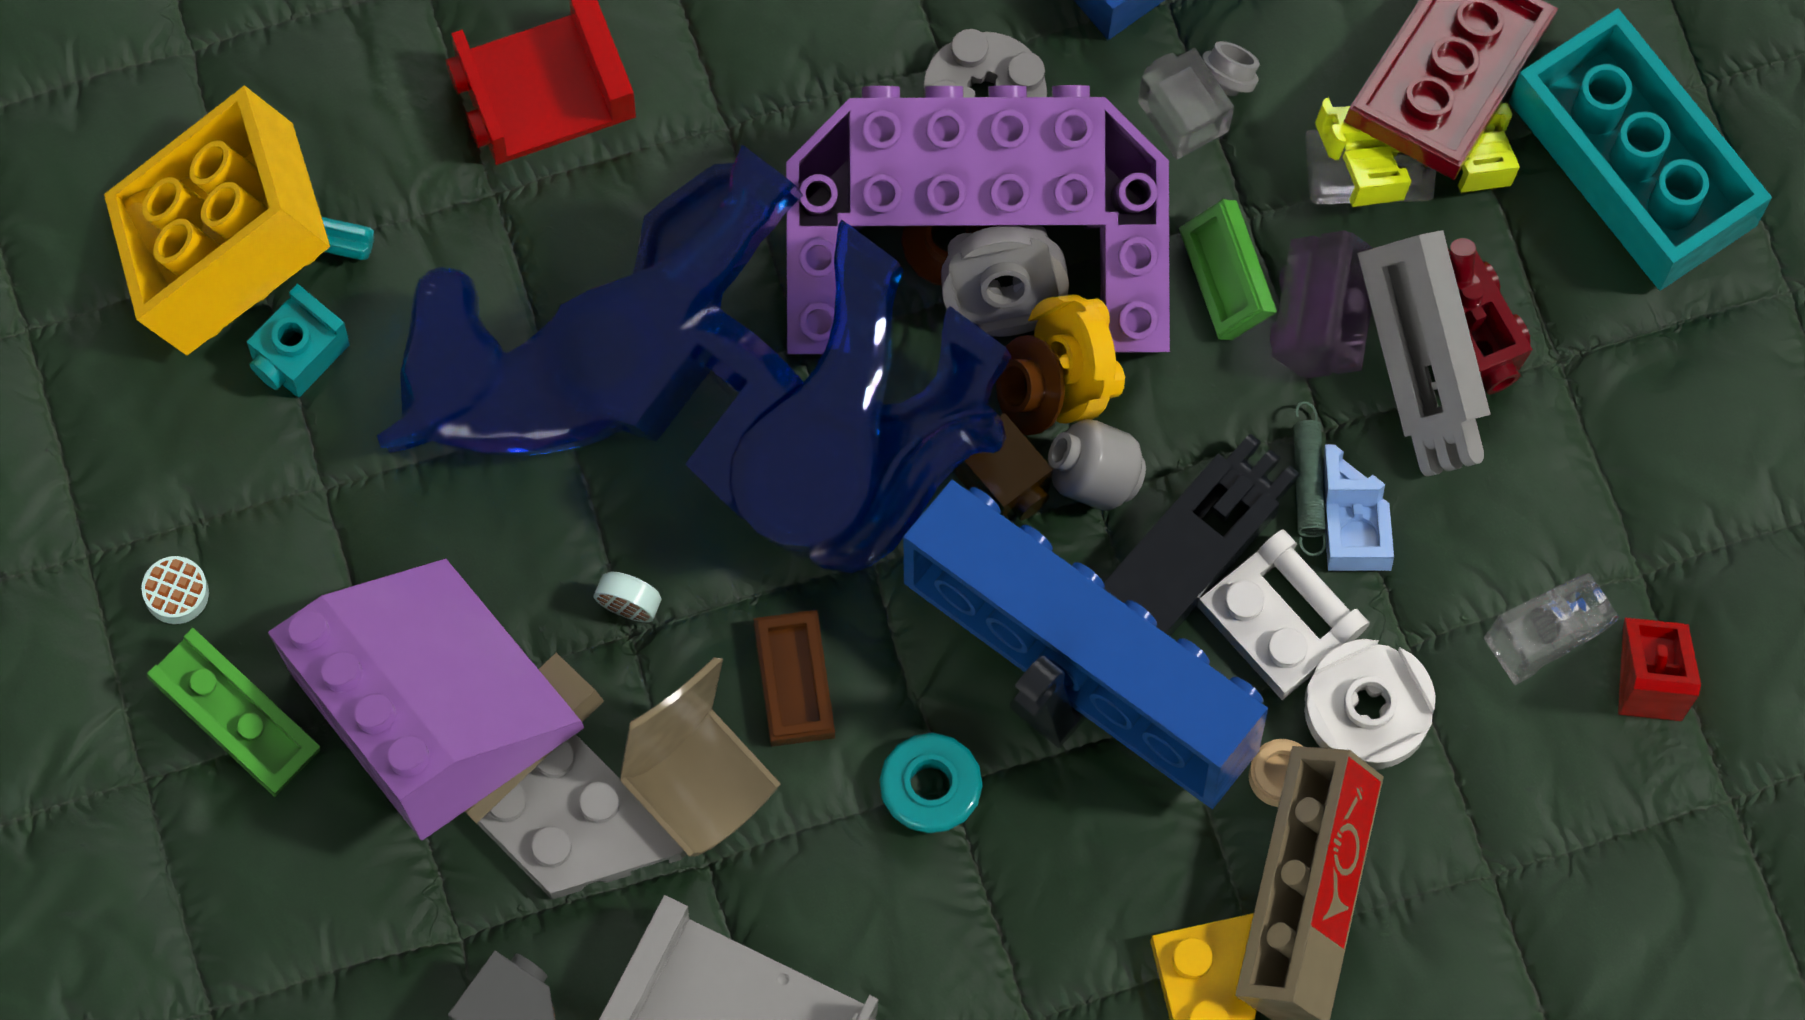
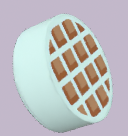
[142,556,209,624]
[593,572,662,623]

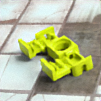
[1315,97,1520,207]

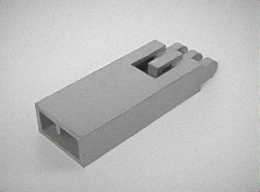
[1357,230,1491,476]

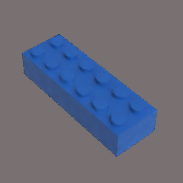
[903,479,1268,810]

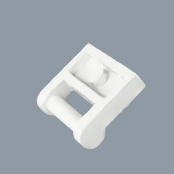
[1197,529,1370,700]

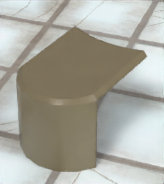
[620,657,781,857]

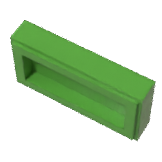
[1179,199,1277,340]

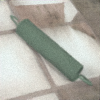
[1293,401,1326,556]

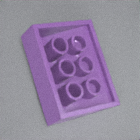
[268,559,584,841]

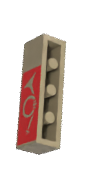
[1235,746,1384,1020]

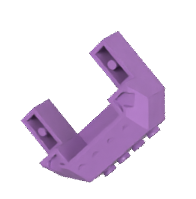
[786,85,1170,355]

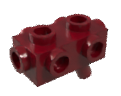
[1448,238,1533,394]

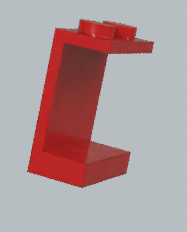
[445,0,636,165]

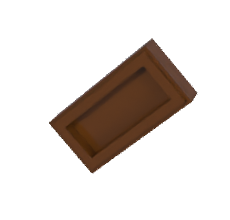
[754,610,835,747]

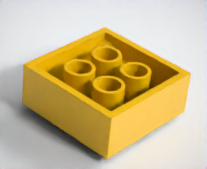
[104,85,330,356]

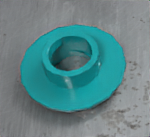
[879,733,983,833]

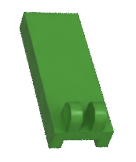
[147,628,320,797]

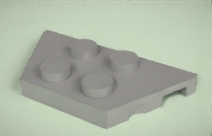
[477,734,687,900]

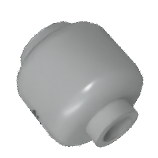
[1048,419,1146,511]

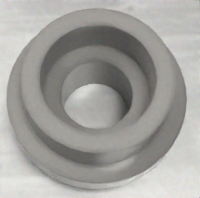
[1199,41,1260,96]

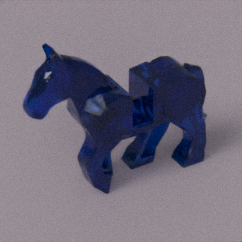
[376,145,1012,573]

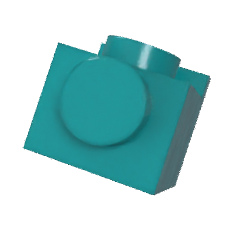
[247,283,350,398]

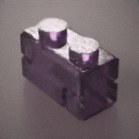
[1270,230,1373,378]

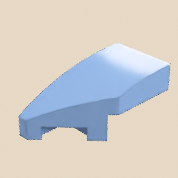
[1323,444,1394,571]

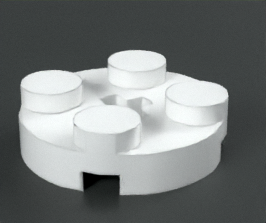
[1304,639,1436,770]

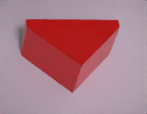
[1618,617,1701,721]

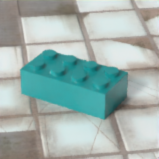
[1509,8,1772,291]

